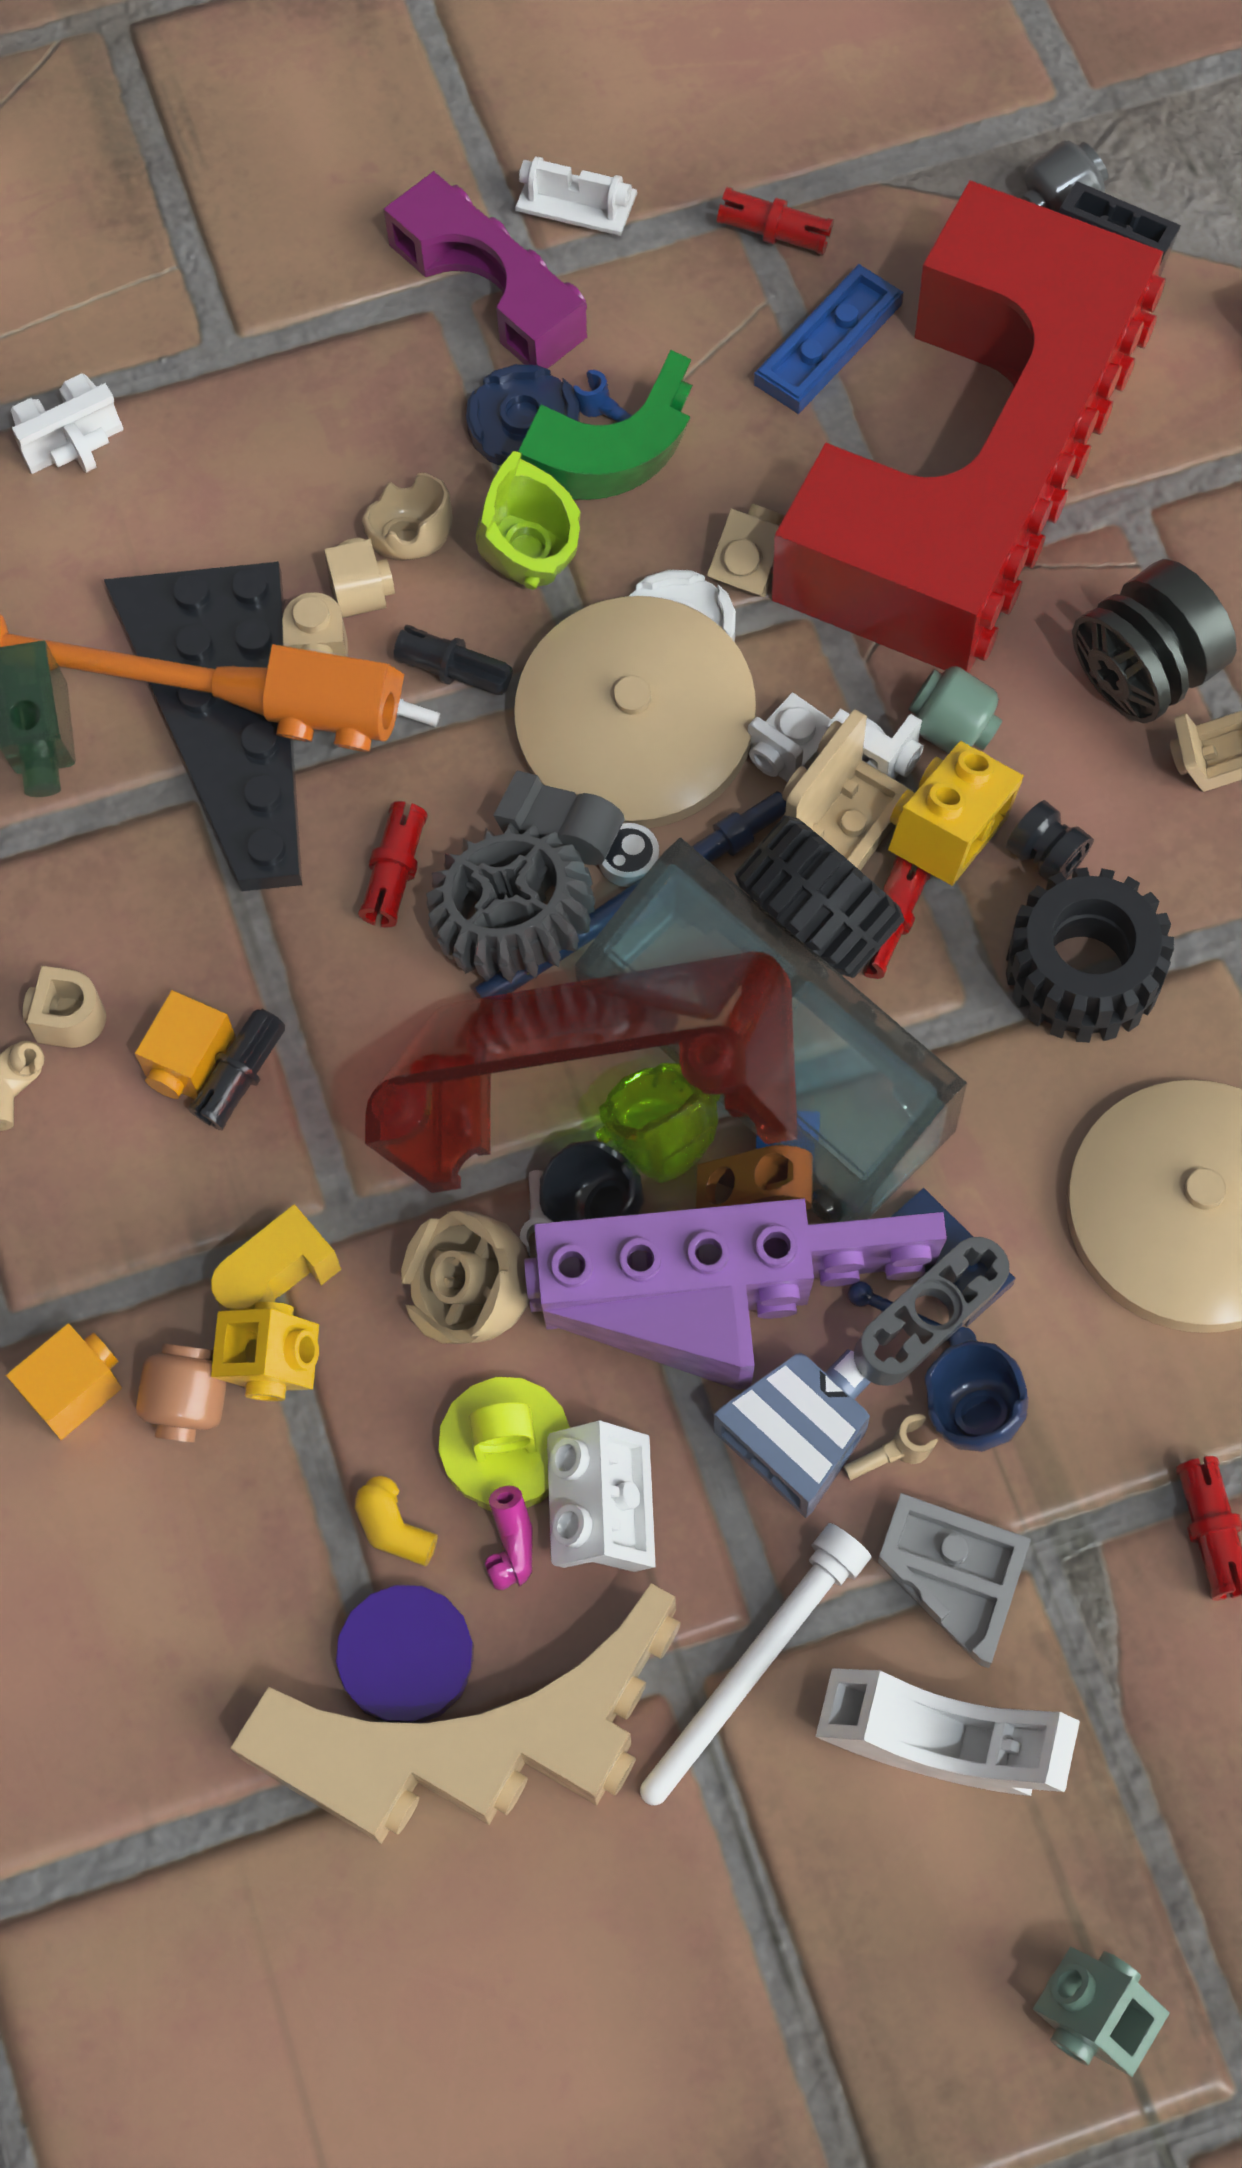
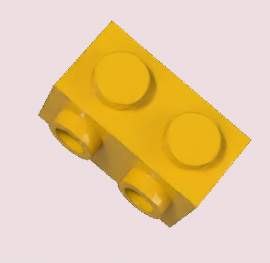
[888,740,1024,886]

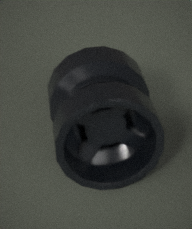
[1006,800,1094,881]

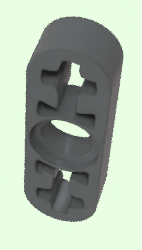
[854,1237,1010,1386]

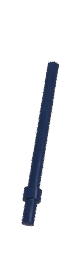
[473,791,786,1009]

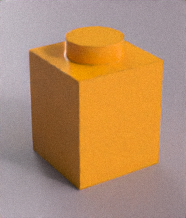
[135,990,236,1099]
[6,1323,122,1440]

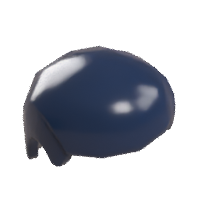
[924,1340,1028,1452]

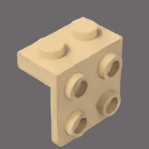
[782,709,913,871]

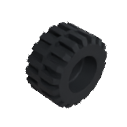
[734,815,905,978]
[1006,867,1174,1043]

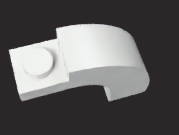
[816,1668,1080,1796]

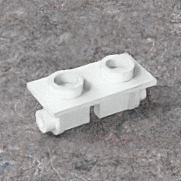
[515,156,637,236]

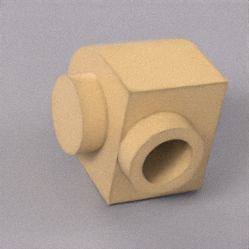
[324,538,395,618]
[282,592,348,657]
[23,966,106,1048]

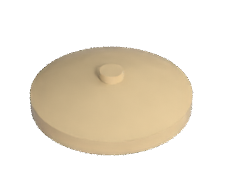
[514,596,756,828]
[1066,1080,1242,1333]

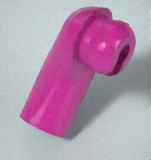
[484,1486,533,1591]

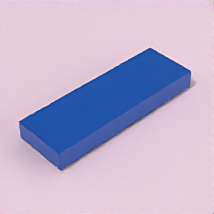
[754,264,904,414]

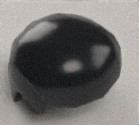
[539,1140,644,1222]

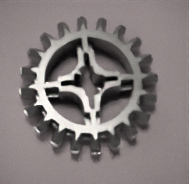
[426,823,595,983]

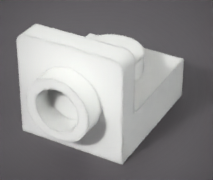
[748,692,832,782]
[827,708,924,779]

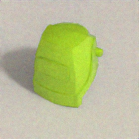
[476,451,581,590]

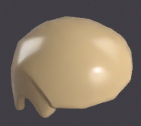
[362,473,453,561]

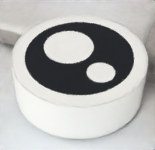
[599,823,659,887]

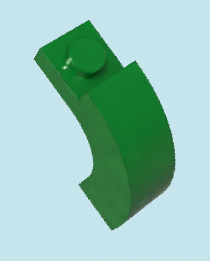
[518,349,693,500]

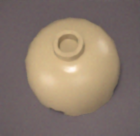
[401,1211,530,1344]

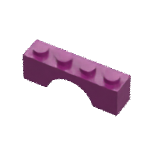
[383,171,587,369]

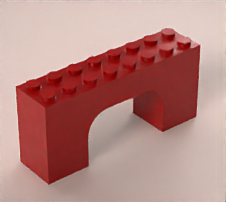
[772,180,1166,673]

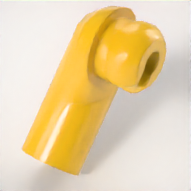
[355,1476,438,1567]

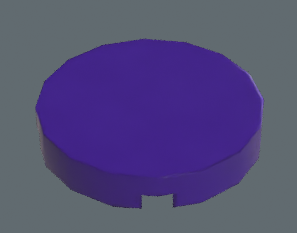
[336,1585,474,1723]

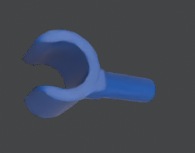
[573,370,632,423]

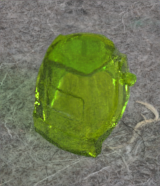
[596,1063,720,1183]

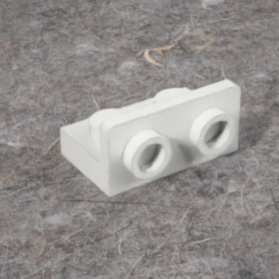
[547,1420,656,1572]

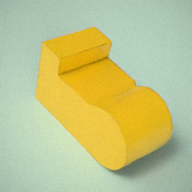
[211,1204,341,1311]

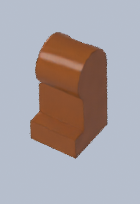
[696,1145,813,1212]

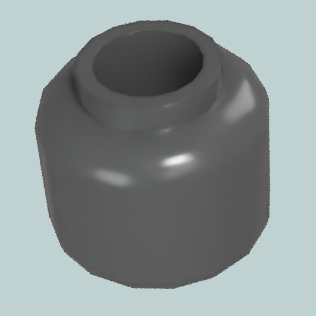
[1022,141,1109,212]

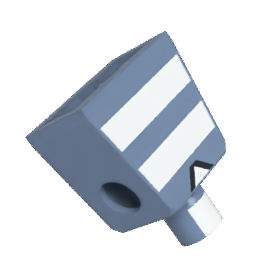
[714,1349,871,1518]

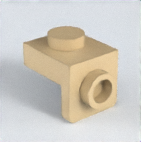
[707,503,784,597]
[1170,711,1242,792]

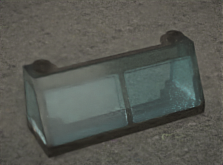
[575,837,967,1223]

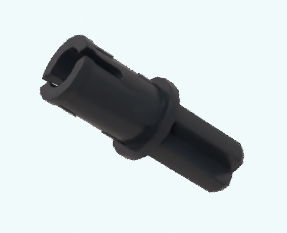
[393,625,513,695]
[187,1009,285,1131]

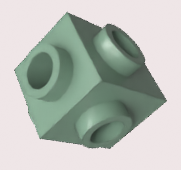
[1033,1946,1170,2077]

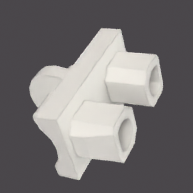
[11,373,124,474]

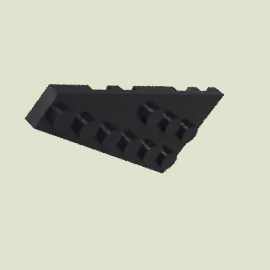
[104,562,303,891]

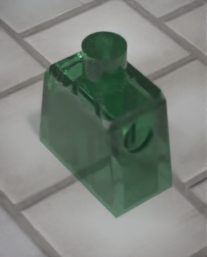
[0,640,76,797]

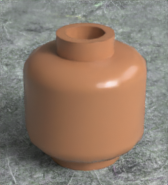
[136,1343,227,1442]

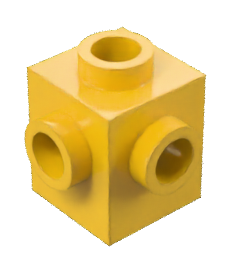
[211,1302,319,1401]

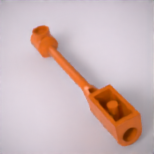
[0,614,405,752]

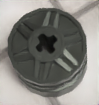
[1072,558,1237,724]

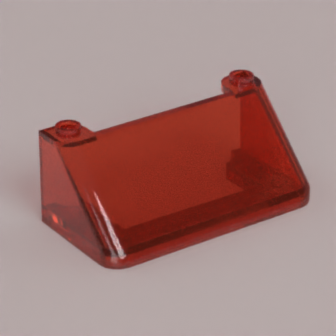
[365,952,798,1193]

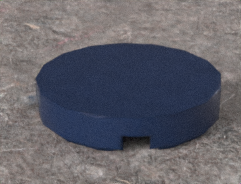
[466,364,580,466]

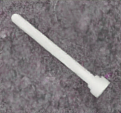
[640,1523,872,1805]

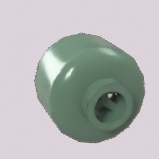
[908,666,1003,754]

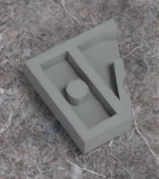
[878,1493,1031,1668]

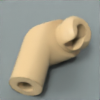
[0,1041,45,1131]

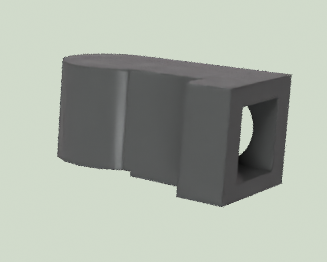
[493,770,625,866]

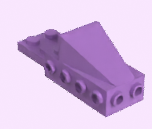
[524,1199,947,1390]

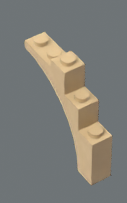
[230,1583,681,1844]

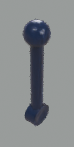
[848,1281,977,1347]

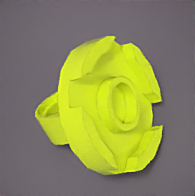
[439,1377,570,1511]

